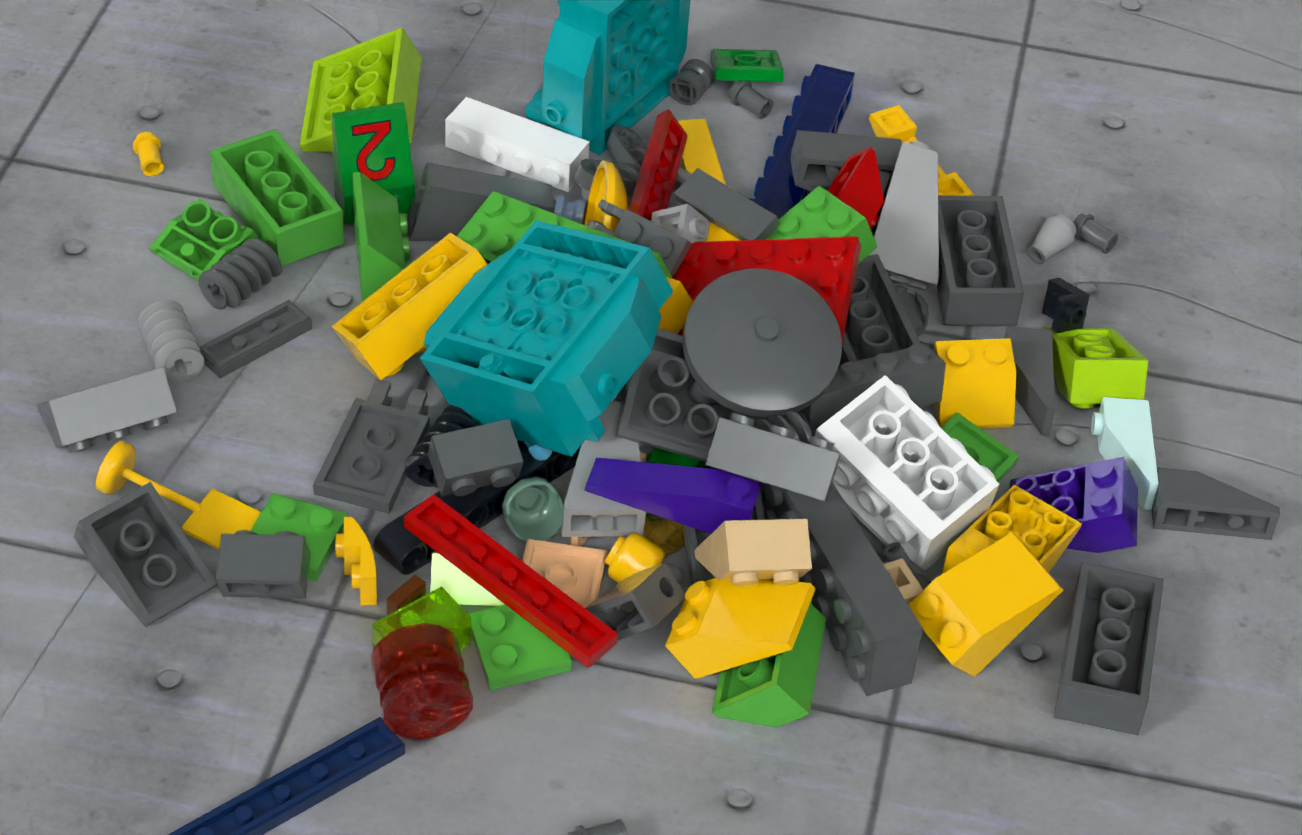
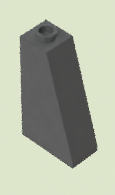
[407,162,556,241]

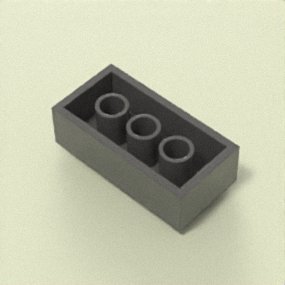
[937,195,1024,326]
[839,254,921,366]
[1054,562,1164,736]

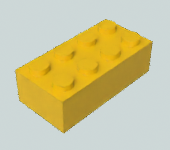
[332,233,488,380]

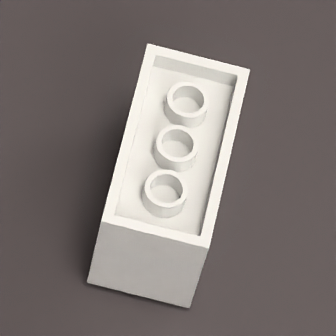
[814,375,999,571]

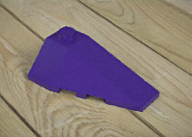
[584,457,761,534]

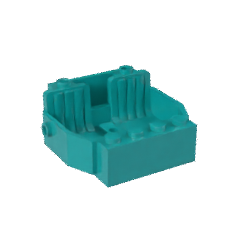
[525,0,690,156]
[419,220,673,457]

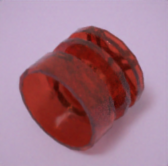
[371,623,473,739]

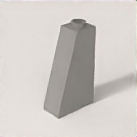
[868,141,939,293]
[561,401,646,537]

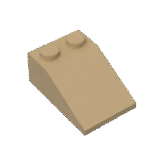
[694,519,812,586]

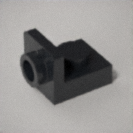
[1042,278,1090,333]

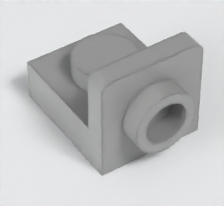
[651,203,709,243]

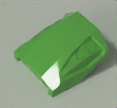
[149,199,258,281]

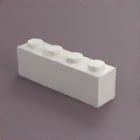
[445,97,589,192]

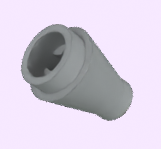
[1027,214,1076,264]

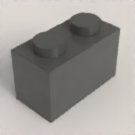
[428,419,524,496]
[216,530,311,599]

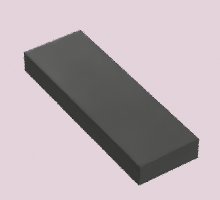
[673,168,780,240]
[200,300,312,379]

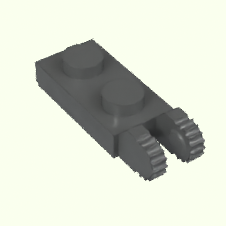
[587,199,692,276]

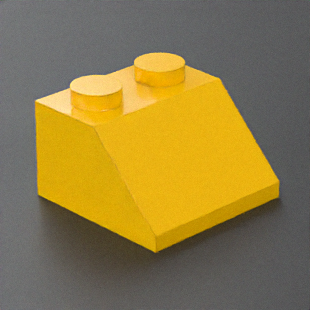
[933,338,1016,429]

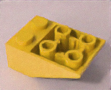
[942,485,1082,574]

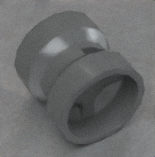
[669,59,714,106]

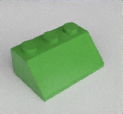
[353,172,412,301]
[712,603,826,728]

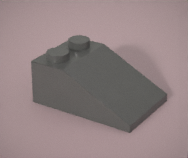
[74,482,217,627]

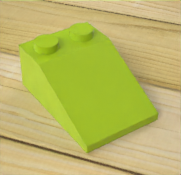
[1042,327,1149,408]

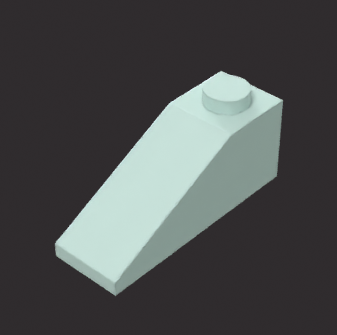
[1091,397,1159,511]

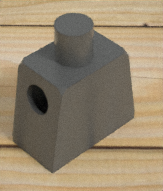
[585,563,685,641]

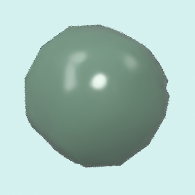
[502,477,564,542]

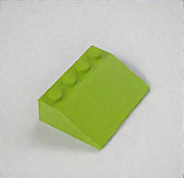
[299,27,422,152]

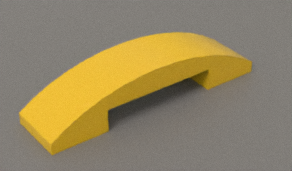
[869,105,974,196]

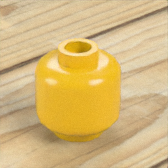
[604,532,665,583]

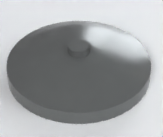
[682,269,842,418]

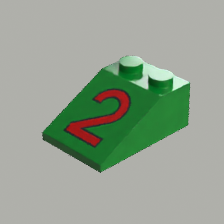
[332,102,415,224]

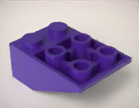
[1010,457,1138,553]

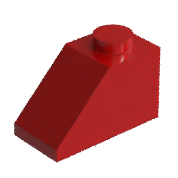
[828,147,884,229]

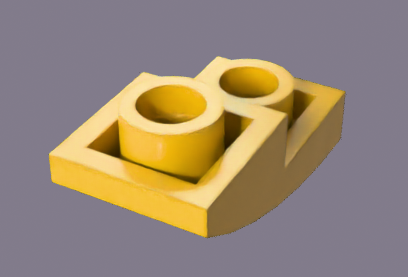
[336,517,377,606]

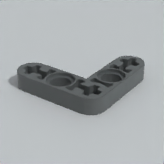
[574,126,647,196]

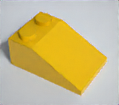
[909,532,1063,677]
[665,578,816,679]

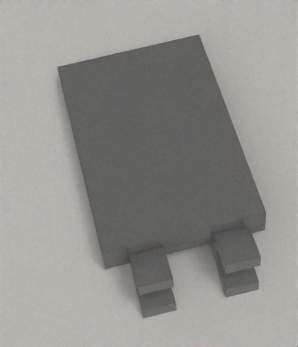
[313,379,430,514]

